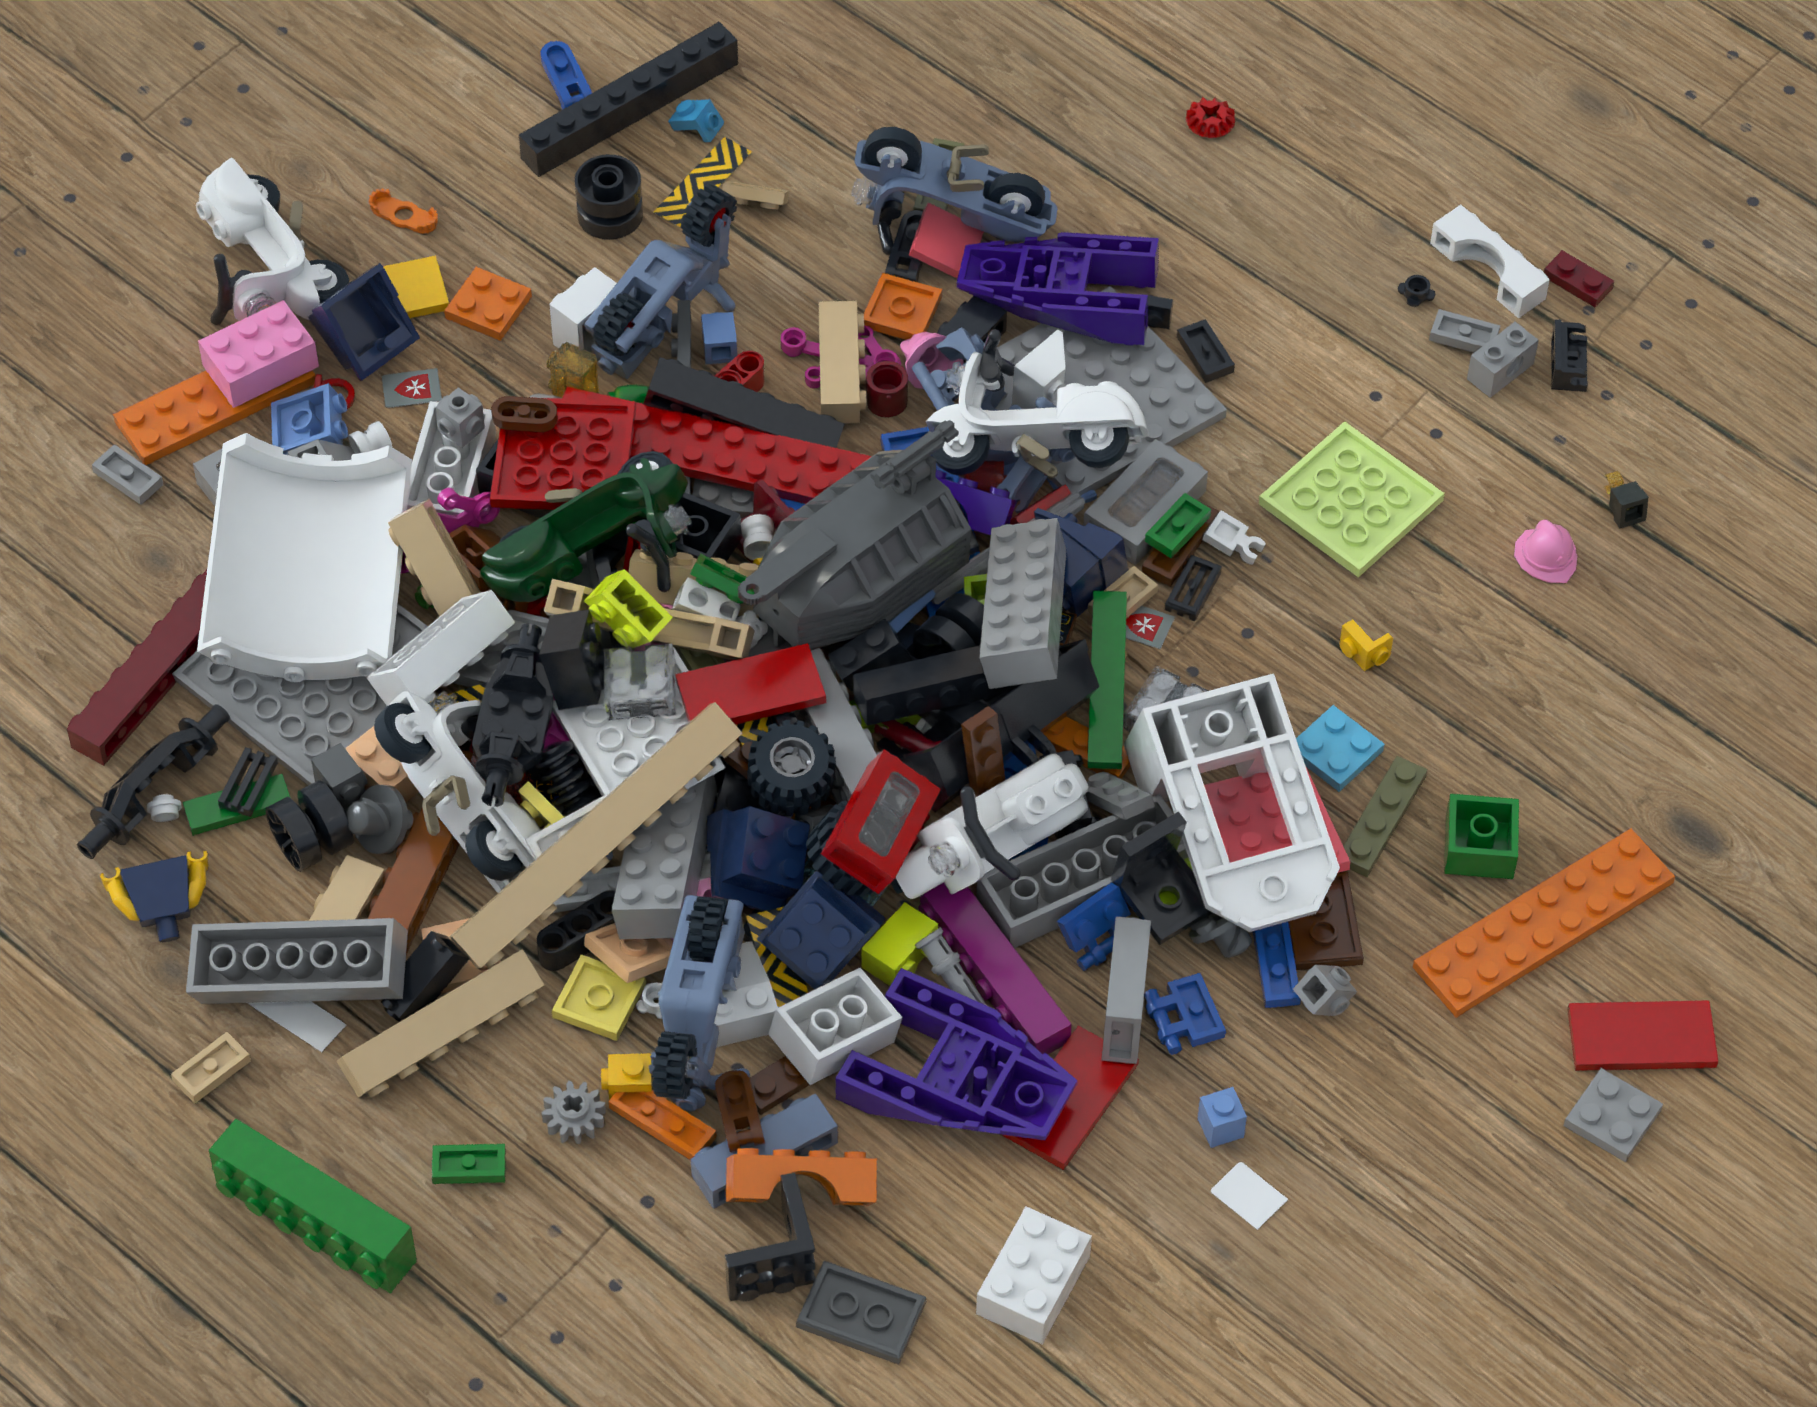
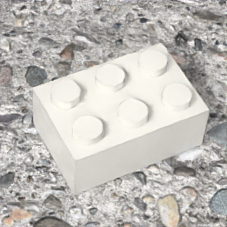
[768,967,903,1085]
[976,1206,1092,1344]

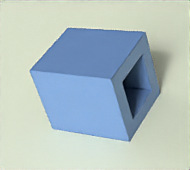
[701,312,737,364]
[1197,1087,1247,1148]

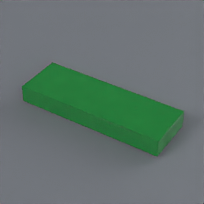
[183,774,290,836]

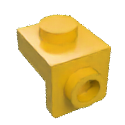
[1339,619,1393,671]
[601,1053,652,1100]

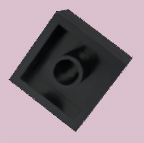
[539,610,610,710]

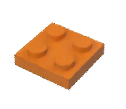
[444,267,532,341]
[864,273,942,340]

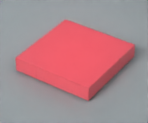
[909,202,984,279]

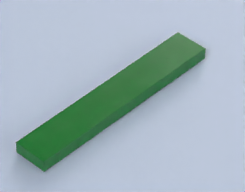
[1088,591,1127,769]

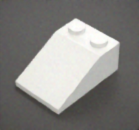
[714,941,778,1047]

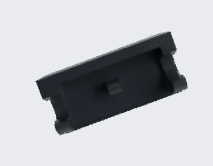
[1551,319,1588,392]

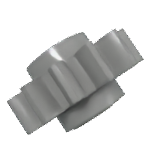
[542,1081,606,1144]

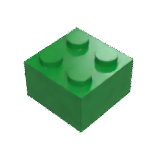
[1444,794,1519,879]

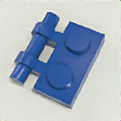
[1057,883,1131,971]
[1144,973,1226,1055]

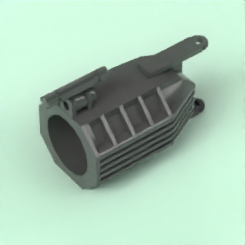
[738,420,971,657]

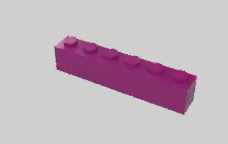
[918,882,1072,1054]

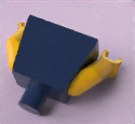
[100,851,209,943]

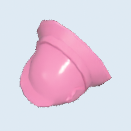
[900,332,964,389]
[1514,520,1577,583]

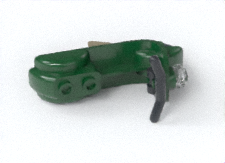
[480,451,692,602]

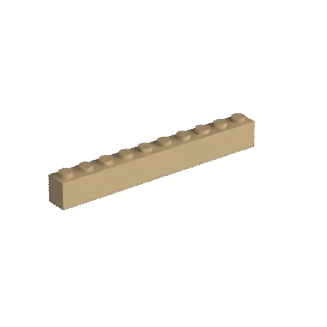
[449,702,743,969]

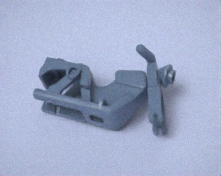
[912,327,1075,513]

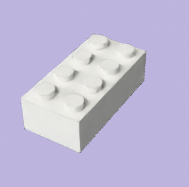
[407,401,496,516]
[367,590,515,706]

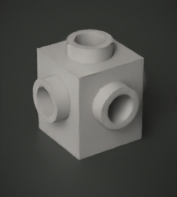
[435,387,485,448]
[1293,965,1357,1016]

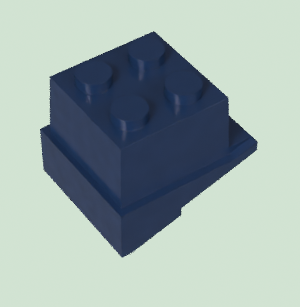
[308,263,420,381]
[1034,508,1129,617]
[706,806,810,912]
[757,871,886,989]

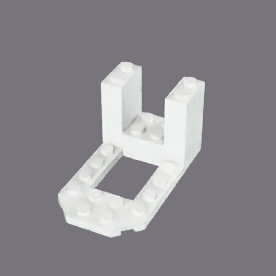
[1124,673,1340,932]

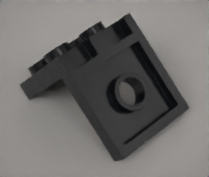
[1111,811,1213,945]
[725,1172,815,1301]

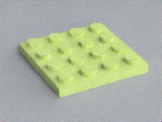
[1259,421,1445,577]

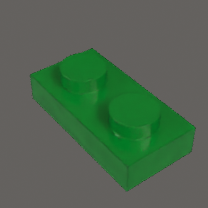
[1145,493,1211,558]
[690,554,754,605]
[432,1144,506,1184]

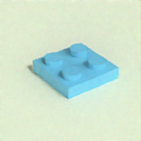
[1296,705,1385,792]

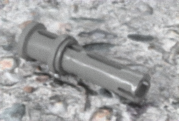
[914,927,987,1006]

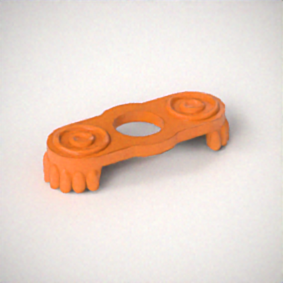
[369,188,438,234]

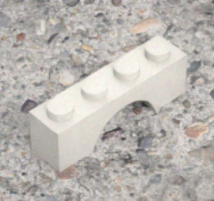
[1430,205,1550,318]

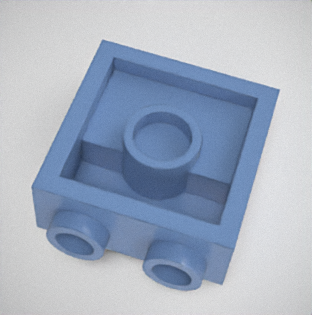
[271,383,348,455]

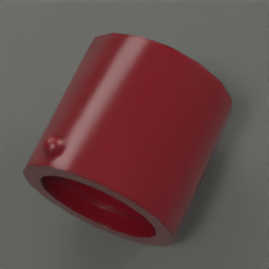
[866,361,908,418]

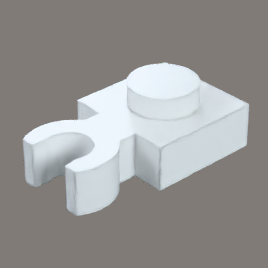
[1202,510,1266,565]

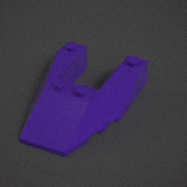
[957,232,1159,345]
[835,968,1077,1140]

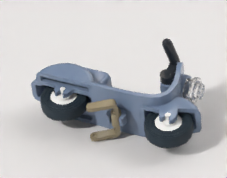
[851,127,1057,255]

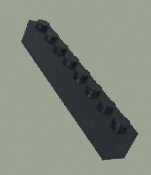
[519,22,738,177]

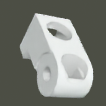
[672,577,741,621]

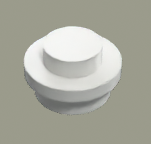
[146,794,182,822]

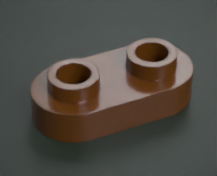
[491,396,558,432]

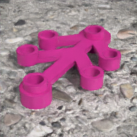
[781,326,901,388]
[401,487,500,574]

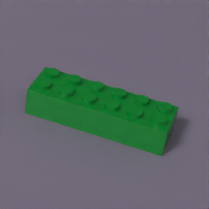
[208,1118,417,1294]

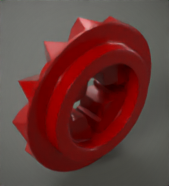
[1186,97,1235,138]

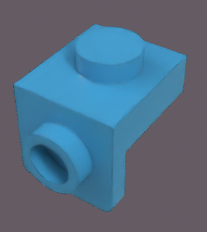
[668,99,724,142]

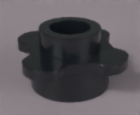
[1398,275,1435,307]

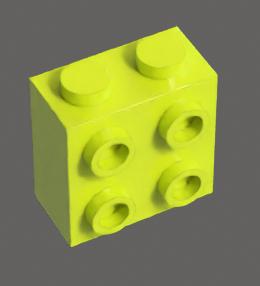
[584,569,673,649]

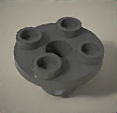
[346,785,413,854]
[1189,913,1252,958]

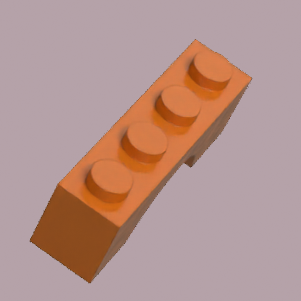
[726,1148,877,1206]

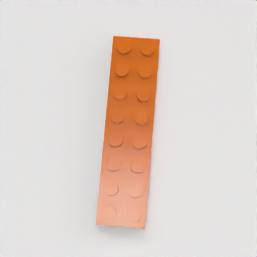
[1413,828,1675,1018]

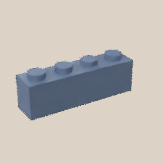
[691,1093,838,1209]

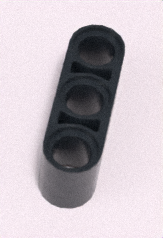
[537,890,615,971]

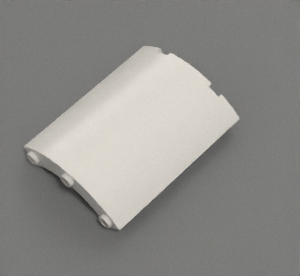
[197,433,412,682]

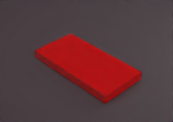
[675,643,826,725]
[1567,1000,1718,1071]
[1003,1025,1139,1170]

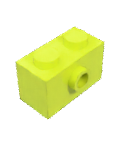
[861,902,938,986]

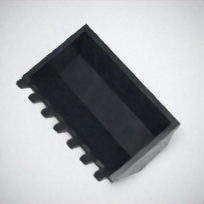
[877,639,1100,812]

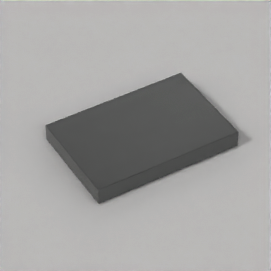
[796,1260,926,1365]

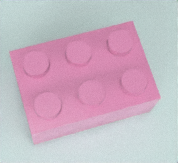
[198,300,319,408]

